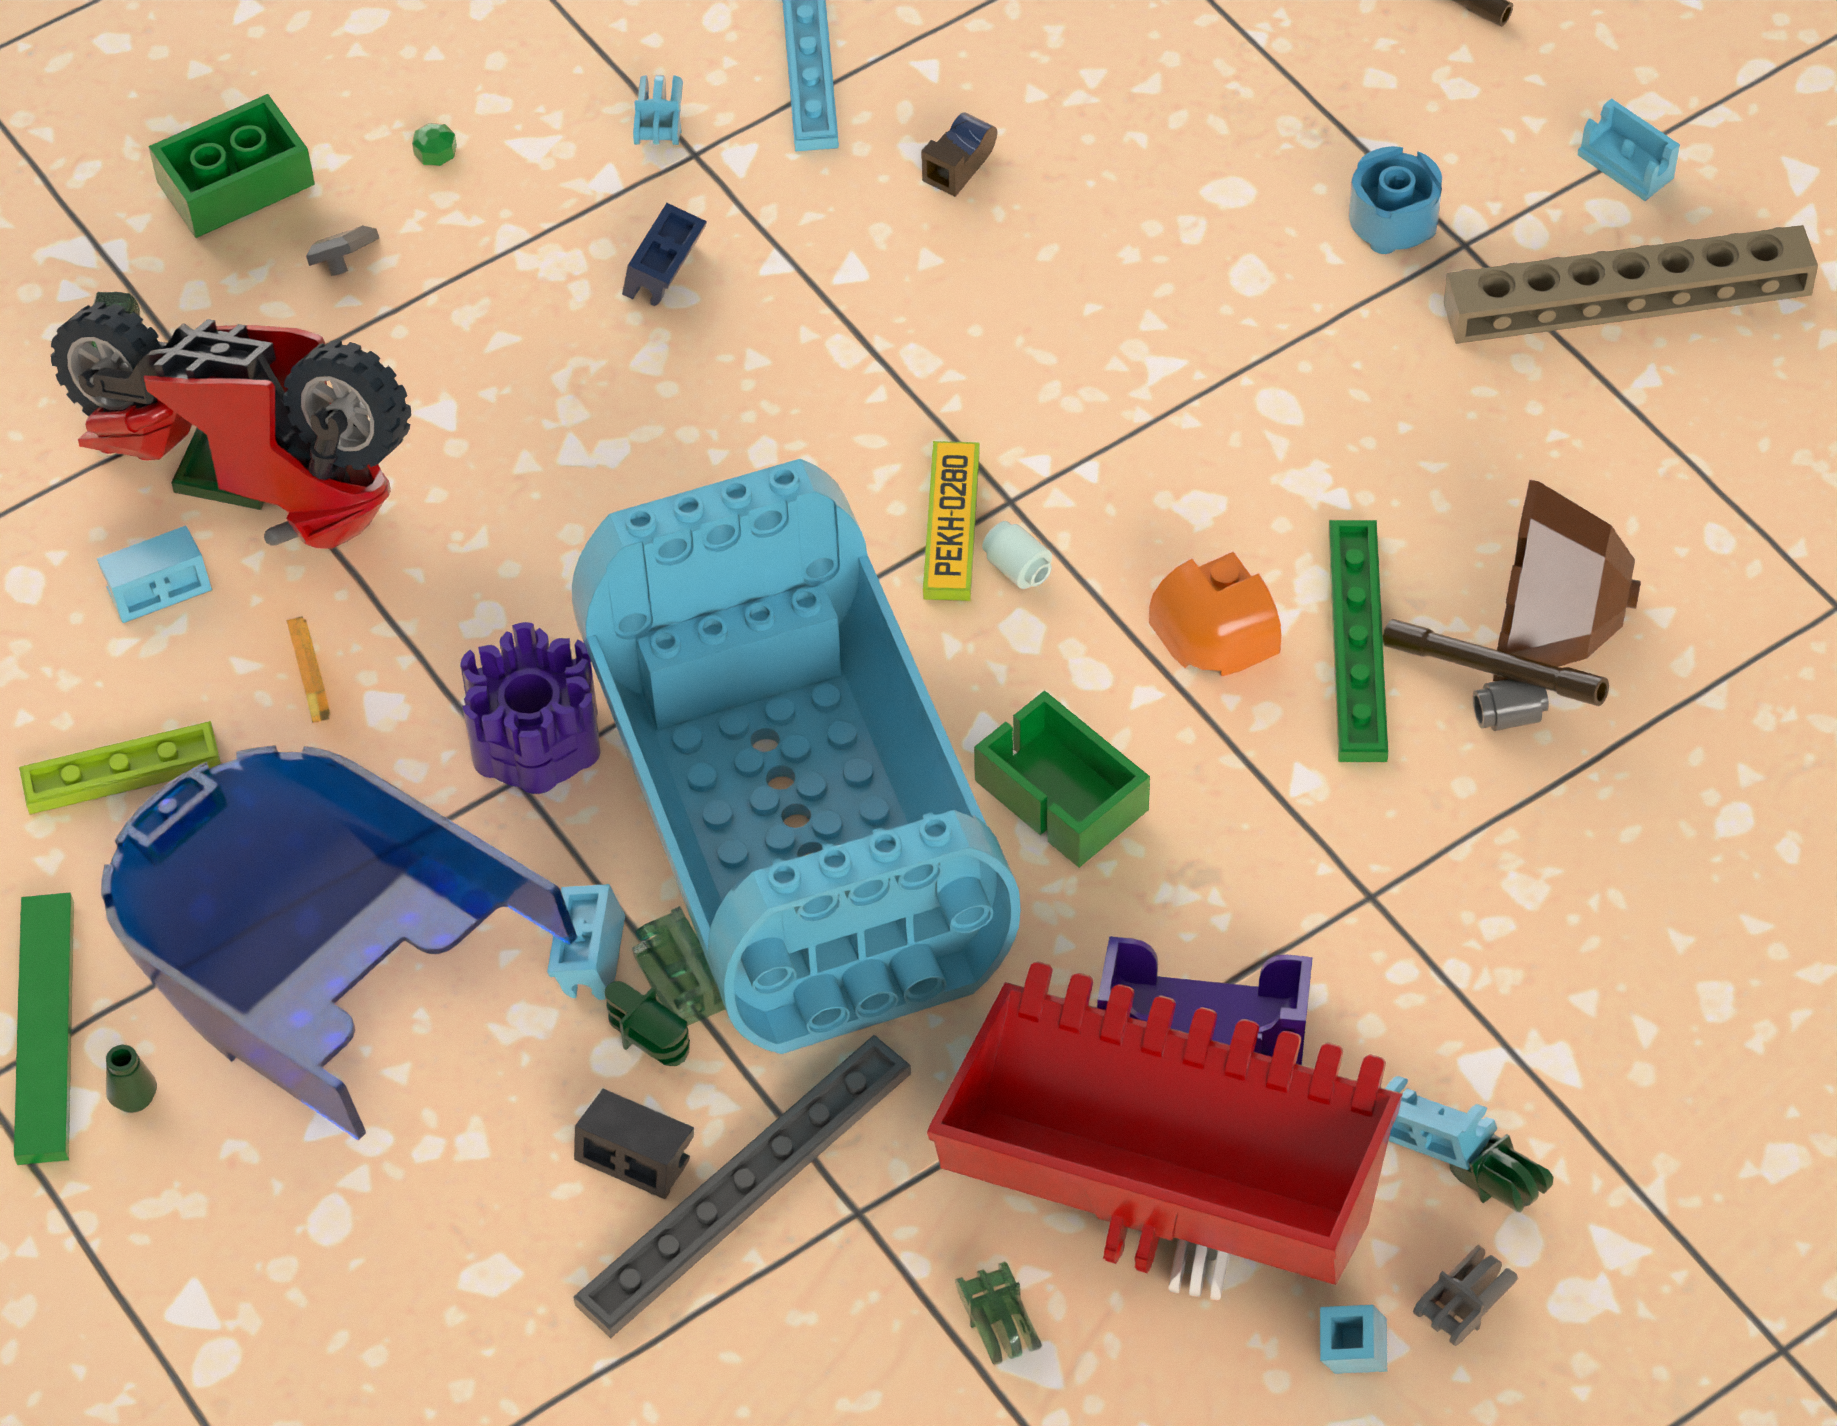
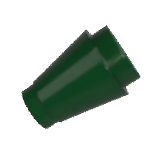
[106,1044,157,1113]

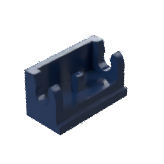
[622,202,707,306]

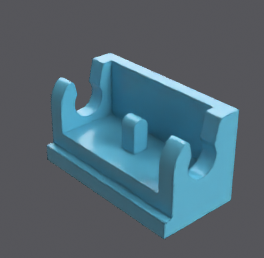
[1577,98,1680,201]
[97,526,212,623]
[547,884,625,1000]
[1385,1076,1497,1170]

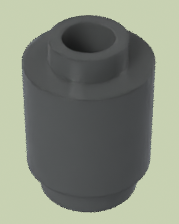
[1472,679,1549,731]

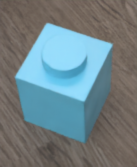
[1320,1305,1388,1374]

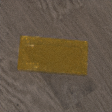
[286,616,331,723]

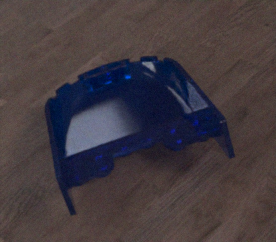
[101,745,578,1140]

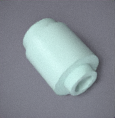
[982,521,1052,589]

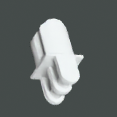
[1168,1239,1230,1300]

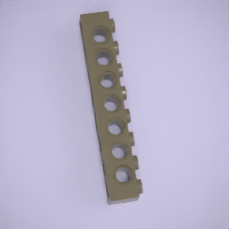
[1444,225,1818,344]

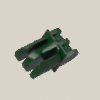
[605,981,690,1066]
[1449,1134,1554,1213]

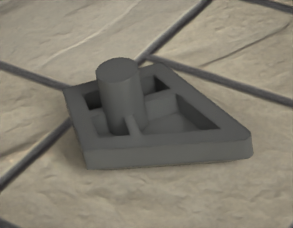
[306,225,380,276]

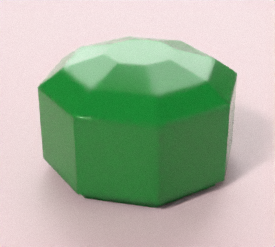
[412,123,457,166]

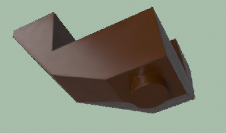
[1493,479,1641,681]

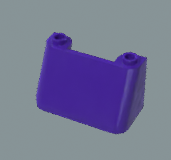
[1097,936,1313,1065]

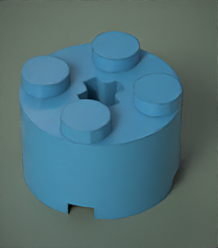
[1349,146,1442,254]

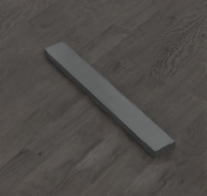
[573,1035,911,1338]

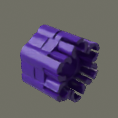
[460,622,601,794]

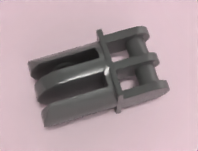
[1413,1244,1519,1346]

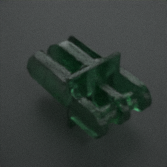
[955,1261,1042,1366]

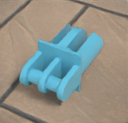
[633,75,683,145]

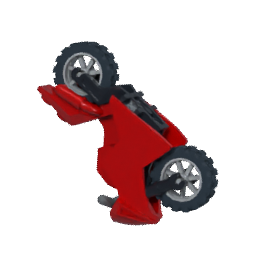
[50,302,411,549]

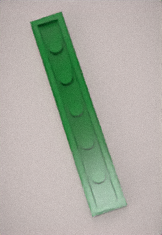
[1328,520,1388,762]
[14,892,74,1165]

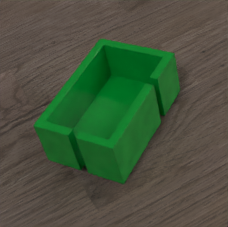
[974,690,1150,868]

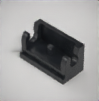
[574,1088,694,1199]

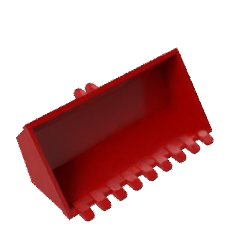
[927,961,1403,1285]

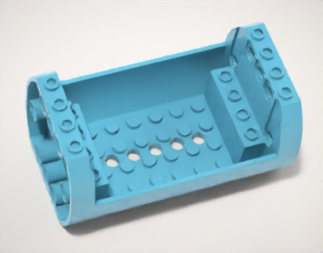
[571,459,1021,1054]

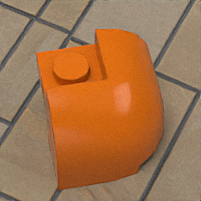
[1149,552,1282,677]

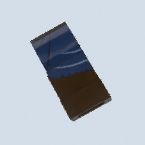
[921,112,998,197]

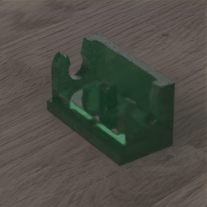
[632,906,726,1026]

